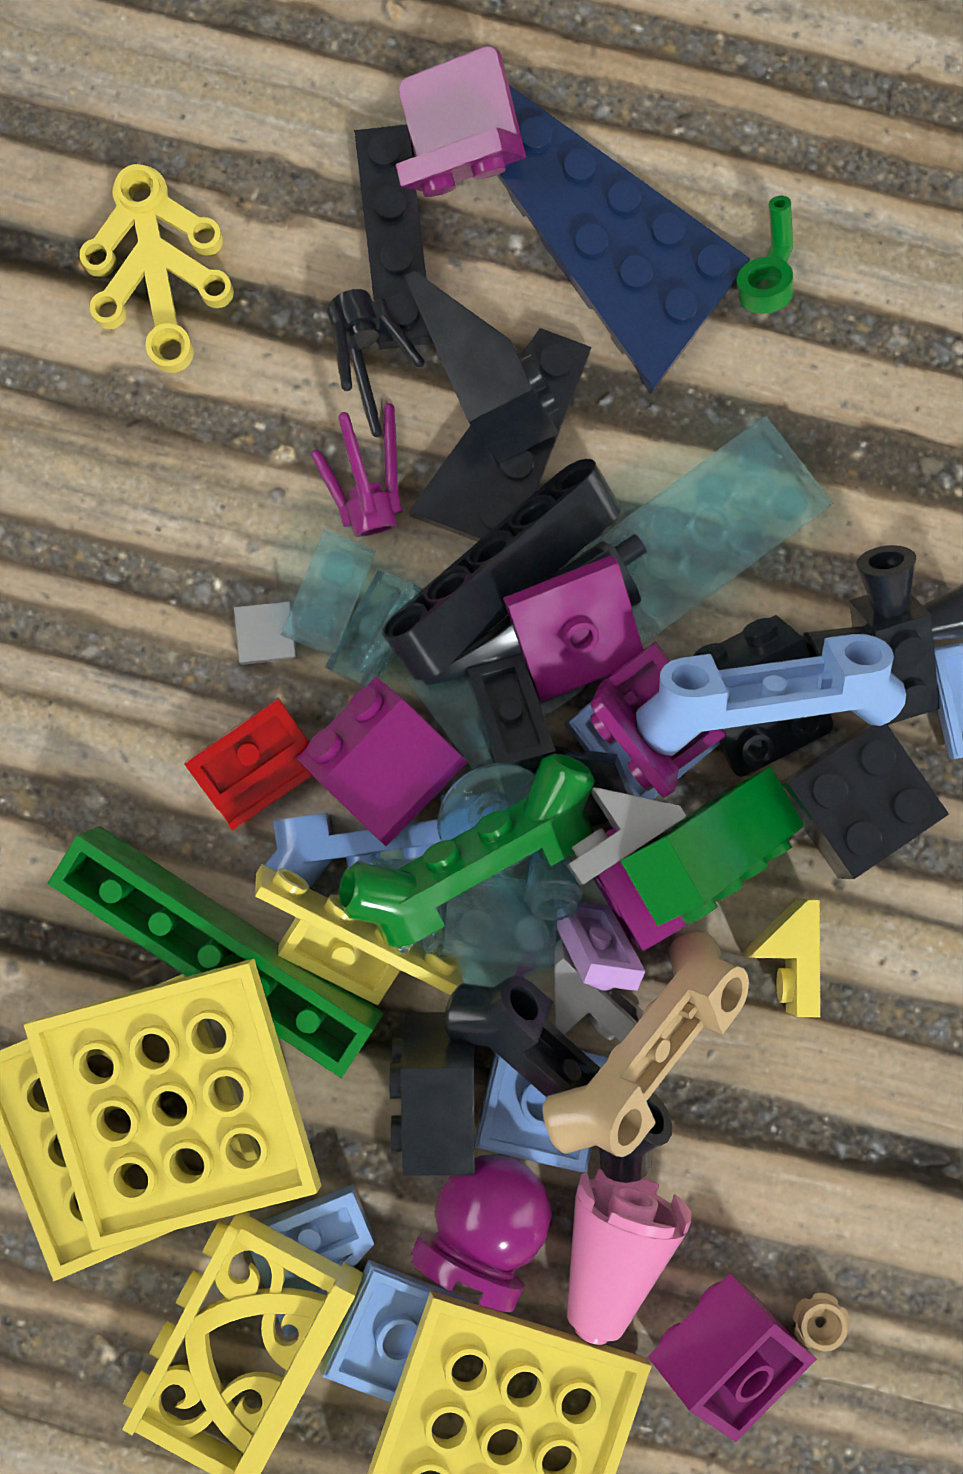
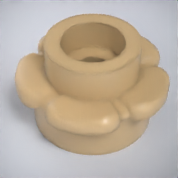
[792,1292,850,1352]

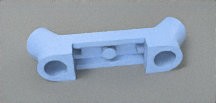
[636,634,906,756]

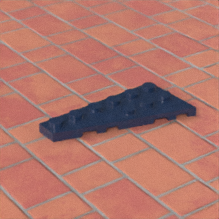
[497,85,750,394]

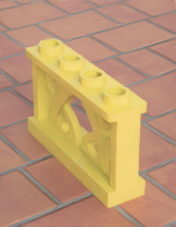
[122,1212,364,1474]

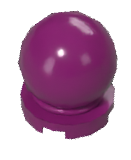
[411,1154,552,1312]

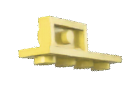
[255,864,464,1005]

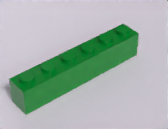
[47,826,384,1079]

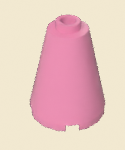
[567,1169,691,1345]

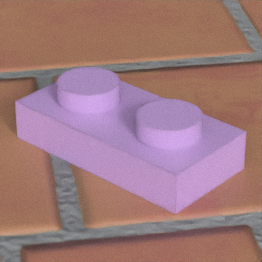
[552,898,645,991]

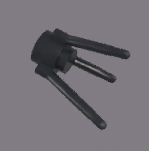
[327,289,425,437]

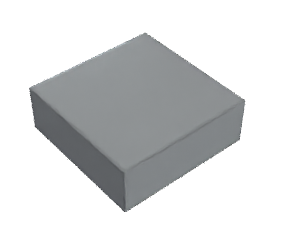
[234,601,297,665]

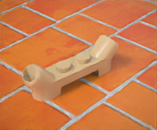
[542,932,749,1157]

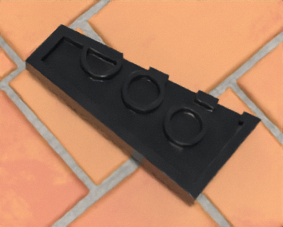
[409,328,592,542]

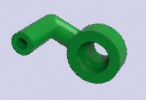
[737,195,794,314]

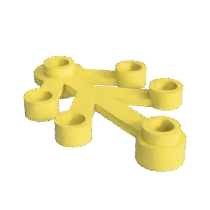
[79,164,234,373]

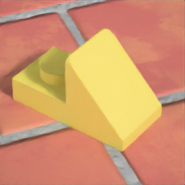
[741,899,820,1017]

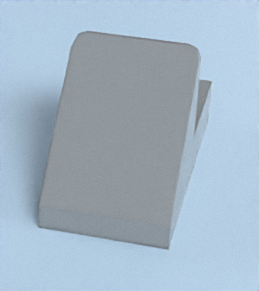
[567,788,686,886]
[555,938,644,1042]

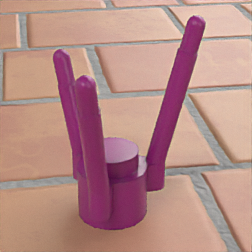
[311,403,403,537]

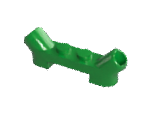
[338,753,595,947]

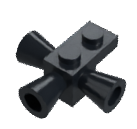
[803,545,963,725]

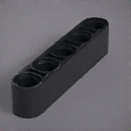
[382,459,621,680]

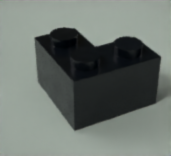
[389,1012,475,1176]

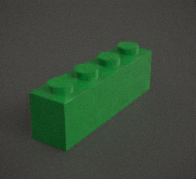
[620,766,805,926]

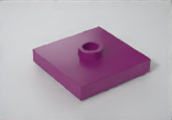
[503,555,644,702]

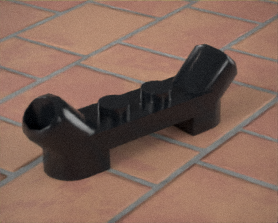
[444,975,672,1183]

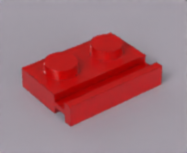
[184,697,312,831]

